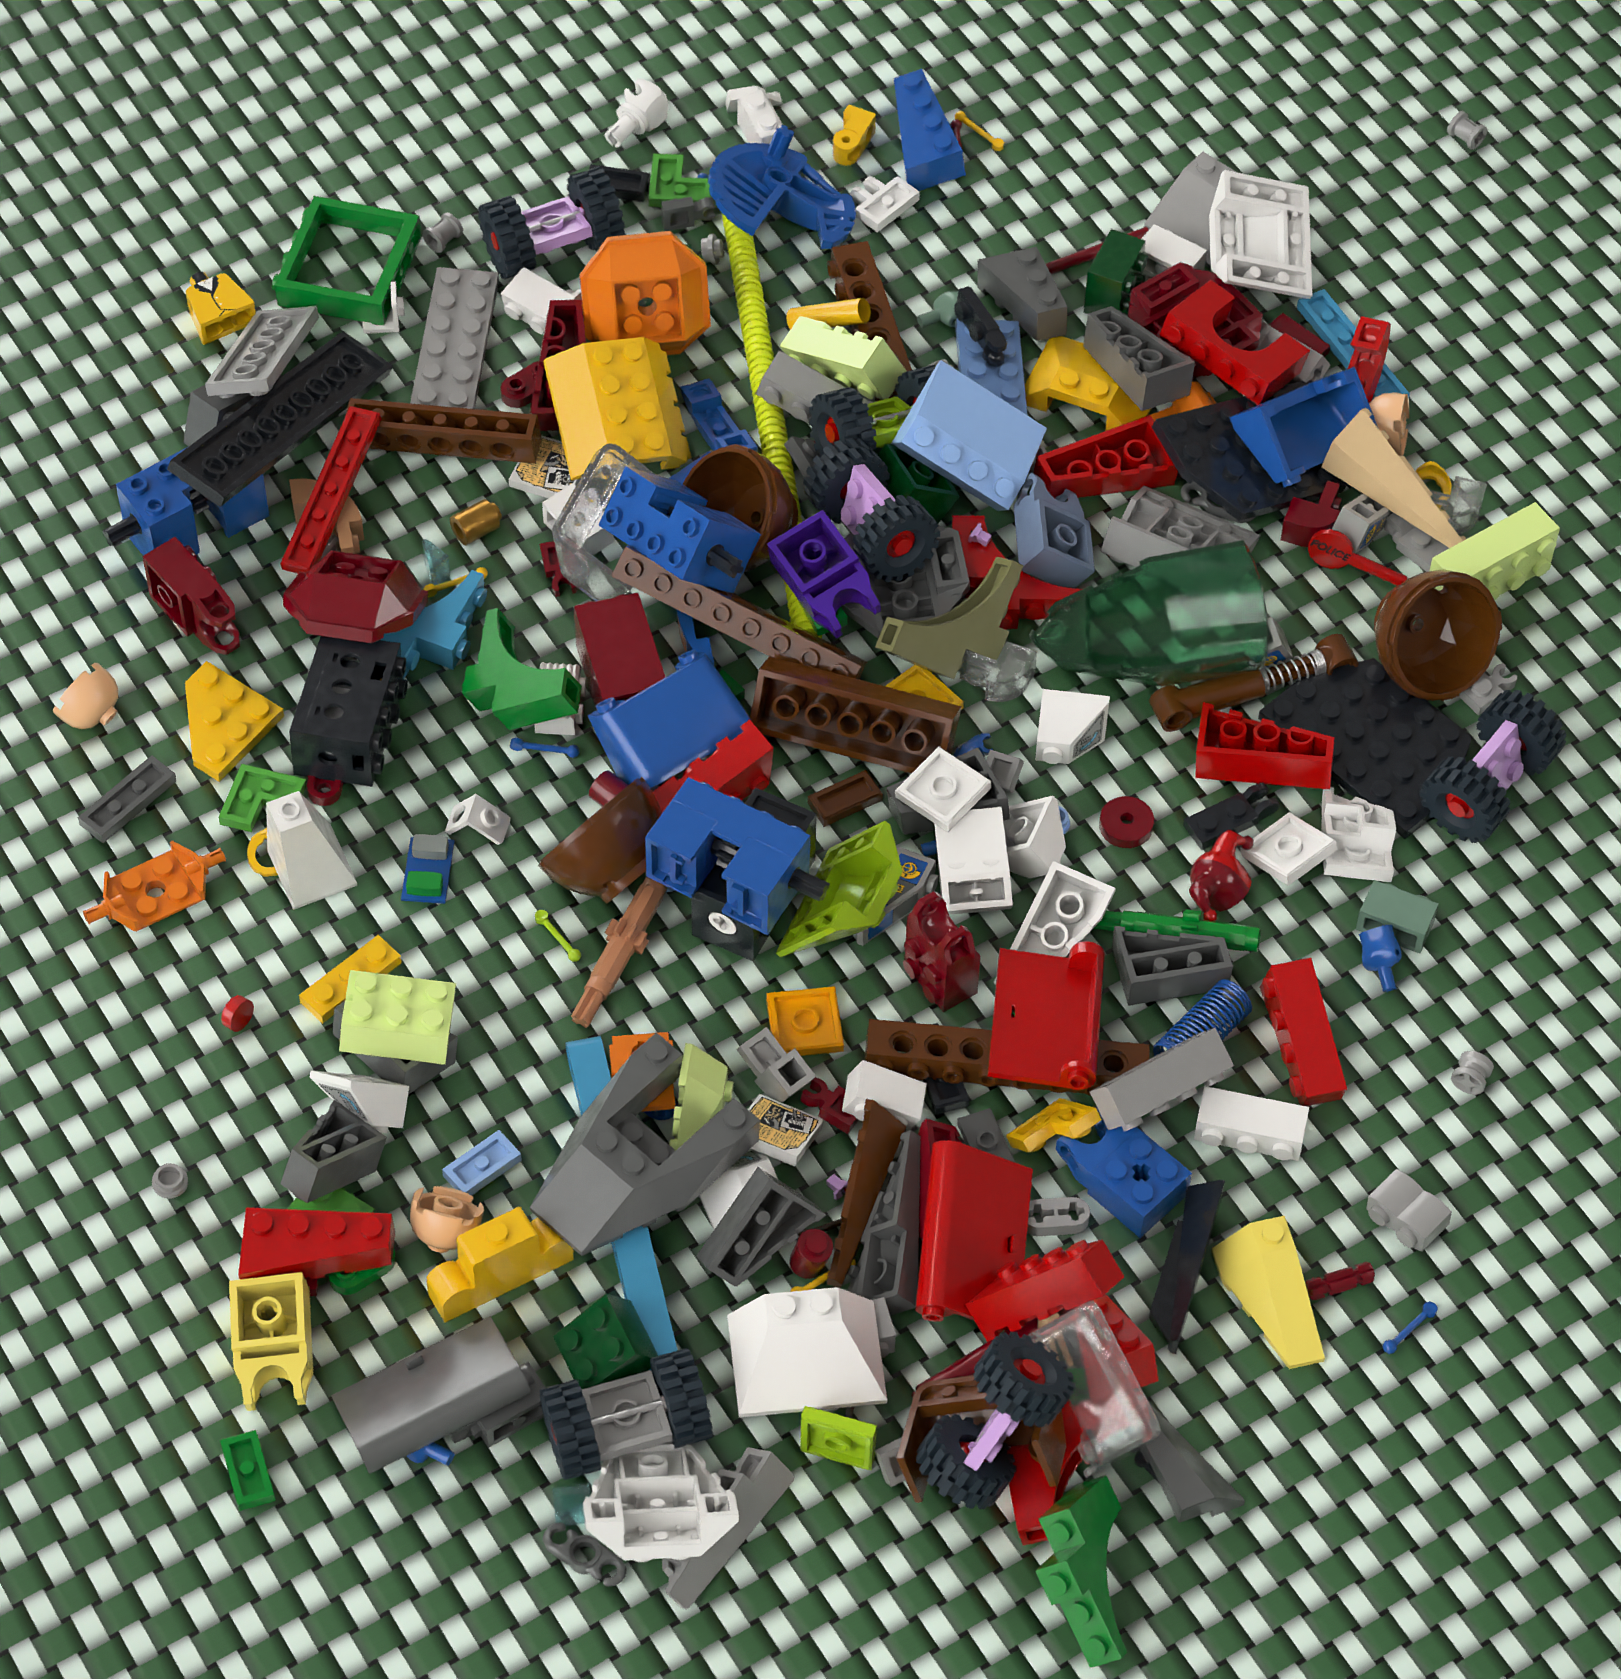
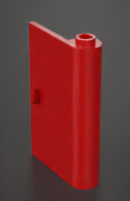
[987,941,1105,1090]
[915,1140,1033,1330]

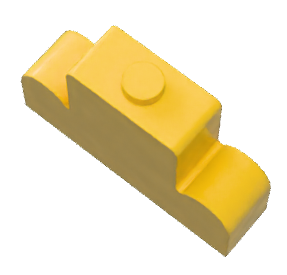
[426,1207,574,1323]

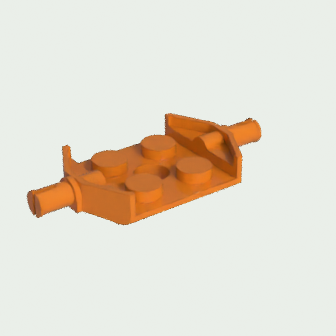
[83,841,226,932]

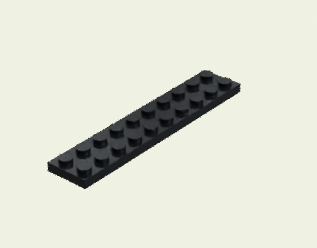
[167,331,393,507]

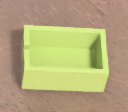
[339,970,456,1064]

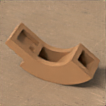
[289,479,364,554]

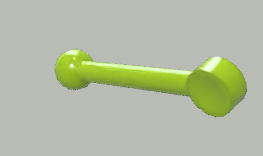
[535,910,581,962]

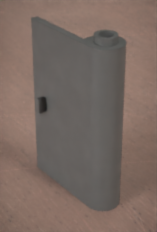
[331,1316,535,1474]

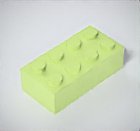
[1430,502,1560,600]

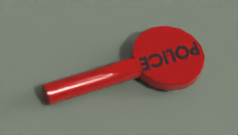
[1308,529,1408,586]

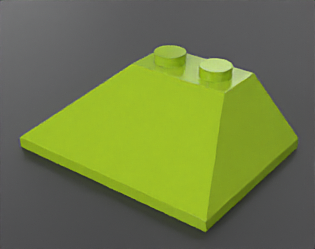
[776,821,903,957]

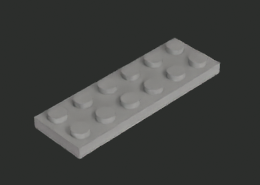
[410,267,499,409]
[205,306,319,398]

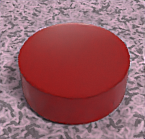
[221,995,254,1032]

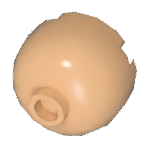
[1369,393,1409,456]
[53,663,118,729]
[410,1186,484,1253]

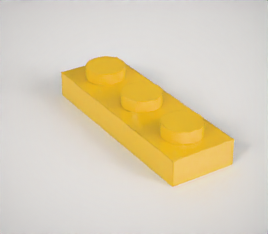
[299,935,402,1024]

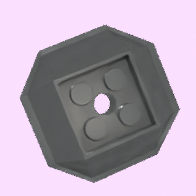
[841,525,970,638]

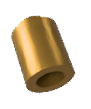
[450,499,502,545]

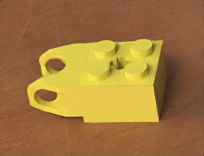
[229,1272,313,1411]

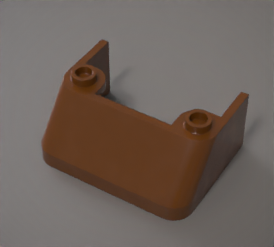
[896,1375,1066,1503]

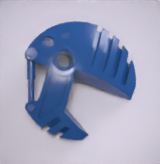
[708,125,856,249]

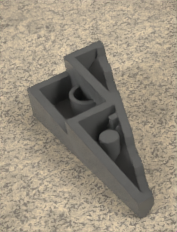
[847,1130,921,1315]
[1128,1389,1245,1523]

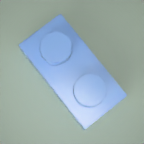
[442,1130,522,1195]

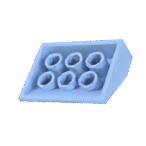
[891,360,1047,511]

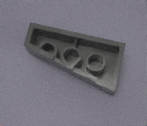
[1083,306,1195,411]

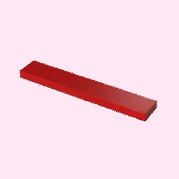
[280,406,381,574]

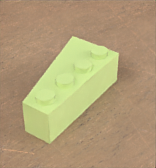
[780,316,907,400]

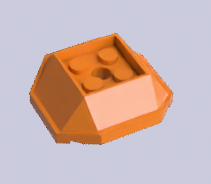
[579,231,711,355]

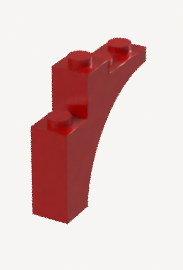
[952,515,1085,630]
[1007,1391,1150,1546]

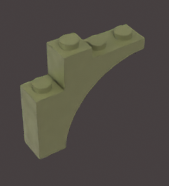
[875,557,1023,679]

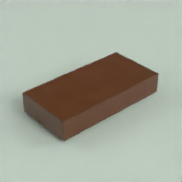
[807,770,883,827]

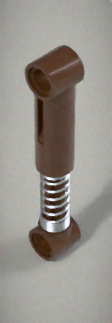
[1149,634,1359,732]

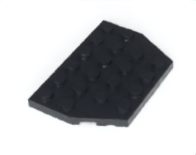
[1152,380,1347,521]
[1258,658,1472,839]

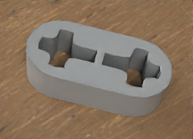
[1027,1197,1090,1236]

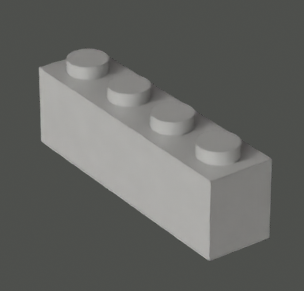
[755,350,873,424]
[1090,1028,1234,1131]

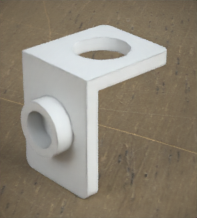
[363,281,404,334]
[445,794,510,845]

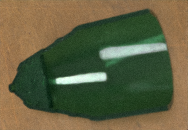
[1029,540,1269,687]

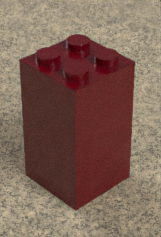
[574,593,665,710]

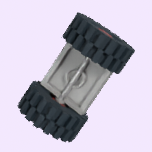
[539,1348,713,1480]

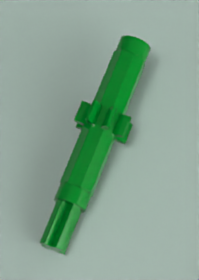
[1093,909,1261,952]

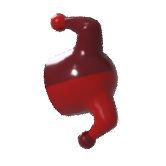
[1189,830,1254,921]

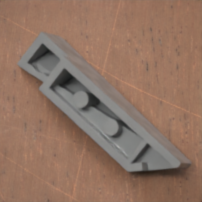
[662,1447,794,1609]

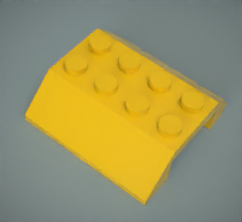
[543,337,691,480]

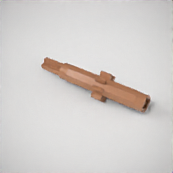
[571,877,668,1028]

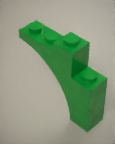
[462,608,582,730]
[1035,1475,1128,1668]

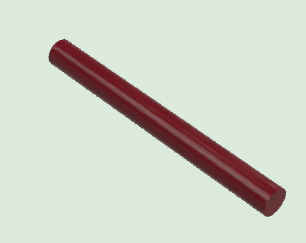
[1046,226,1149,275]

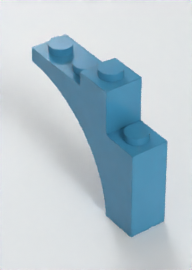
[380,570,487,679]

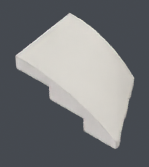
[1321,787,1396,882]

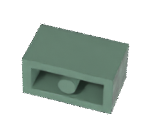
[1356,880,1439,953]

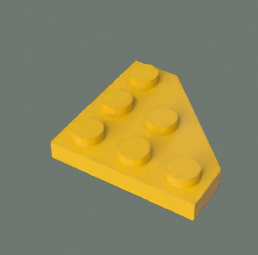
[185,661,284,782]

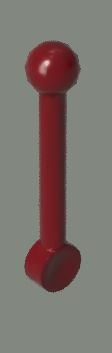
[950,119,964,158]

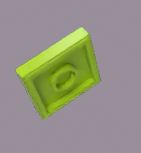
[800,1406,877,1470]

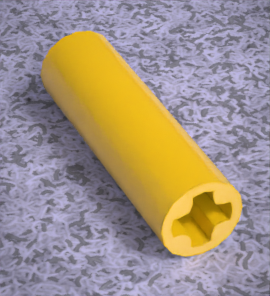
[786,298,870,330]

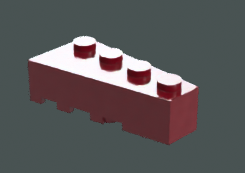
[529,300,586,431]

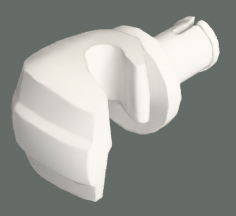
[605,79,669,147]

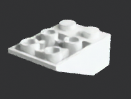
[934,807,1013,915]

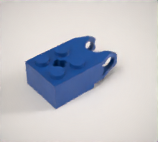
[1056,1106,1192,1238]

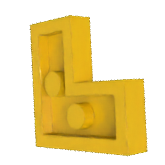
[1005,1098,1101,1153]

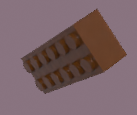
[750,656,962,773]

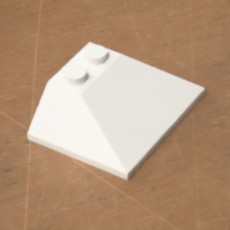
[1209,170,1312,299]
[727,1287,887,1418]

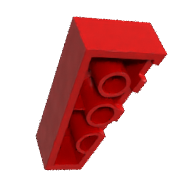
[1033,415,1178,498]
[1196,702,1335,789]
[653,719,774,814]
[1260,958,1347,1107]
[238,1207,395,1280]
[965,1239,1125,1342]

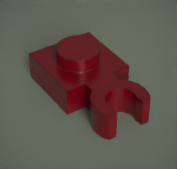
[540,538,578,597]
[800,1077,859,1134]

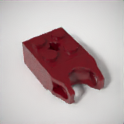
[142,537,240,655]
[903,891,981,1013]

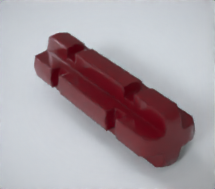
[1305,1262,1375,1300]

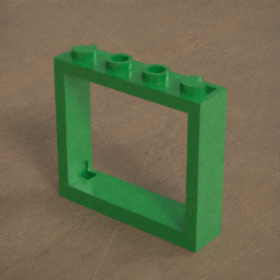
[272,196,422,326]

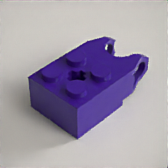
[767,510,881,638]

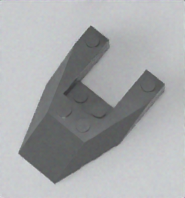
[530,1032,760,1256]

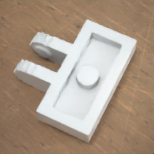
[850,176,920,233]

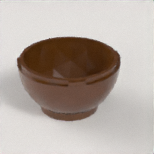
[683,444,798,572]
[1374,570,1502,701]
[538,777,661,904]

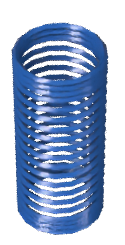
[1153,979,1252,1056]

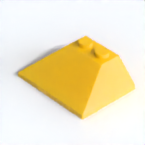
[1025,336,1152,431]

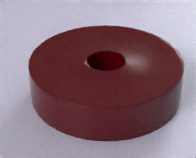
[1099,796,1154,848]

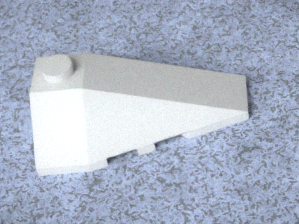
[994,861,1116,985]

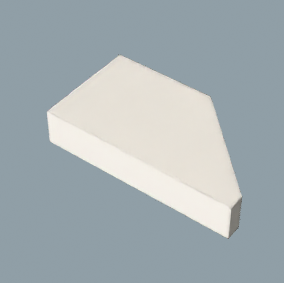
[726,86,782,113]

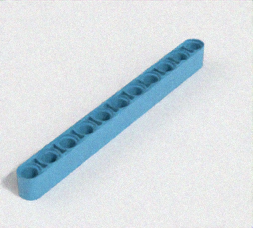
[565,1036,678,1371]

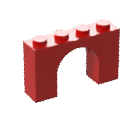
[1159,280,1310,405]

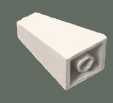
[266,791,357,910]

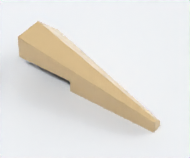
[1321,408,1466,548]

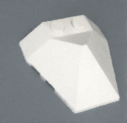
[583,1442,739,1562]

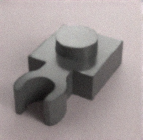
[661,197,715,231]

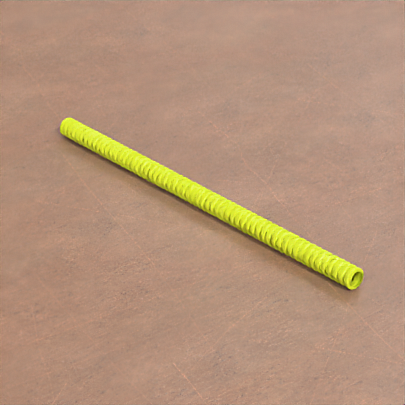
[721,212,822,638]

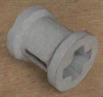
[1447,111,1488,150]
[422,212,463,253]

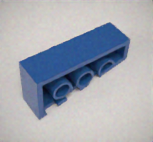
[894,69,966,191]

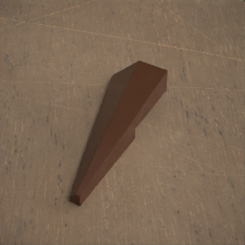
[827,1099,907,1287]

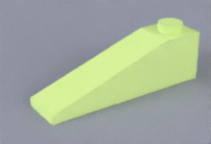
[669,1043,734,1150]

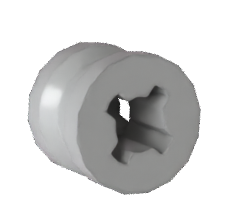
[1451,1051,1494,1095]

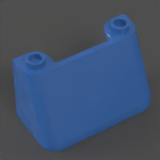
[1229,367,1378,487]
[587,649,750,788]

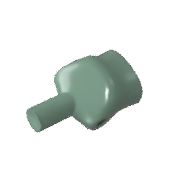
[917,291,958,328]

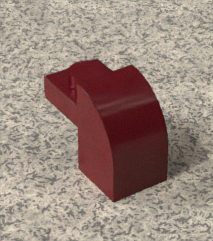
[1280,481,1342,547]

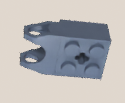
[1014,473,1095,588]

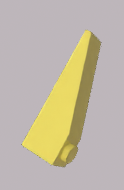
[1211,1216,1325,1369]

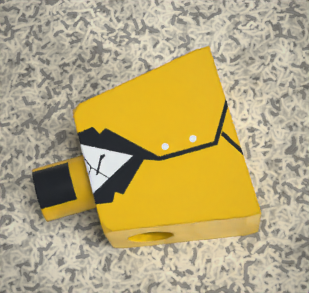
[186,271,255,345]

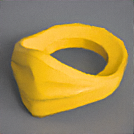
[1416,461,1452,508]
[247,828,278,877]

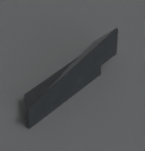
[1149,1180,1225,1354]

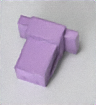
[968,523,992,546]
[826,1174,848,1201]

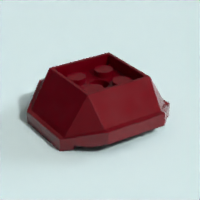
[1128,262,1263,380]
[283,550,428,643]

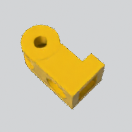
[833,104,876,166]

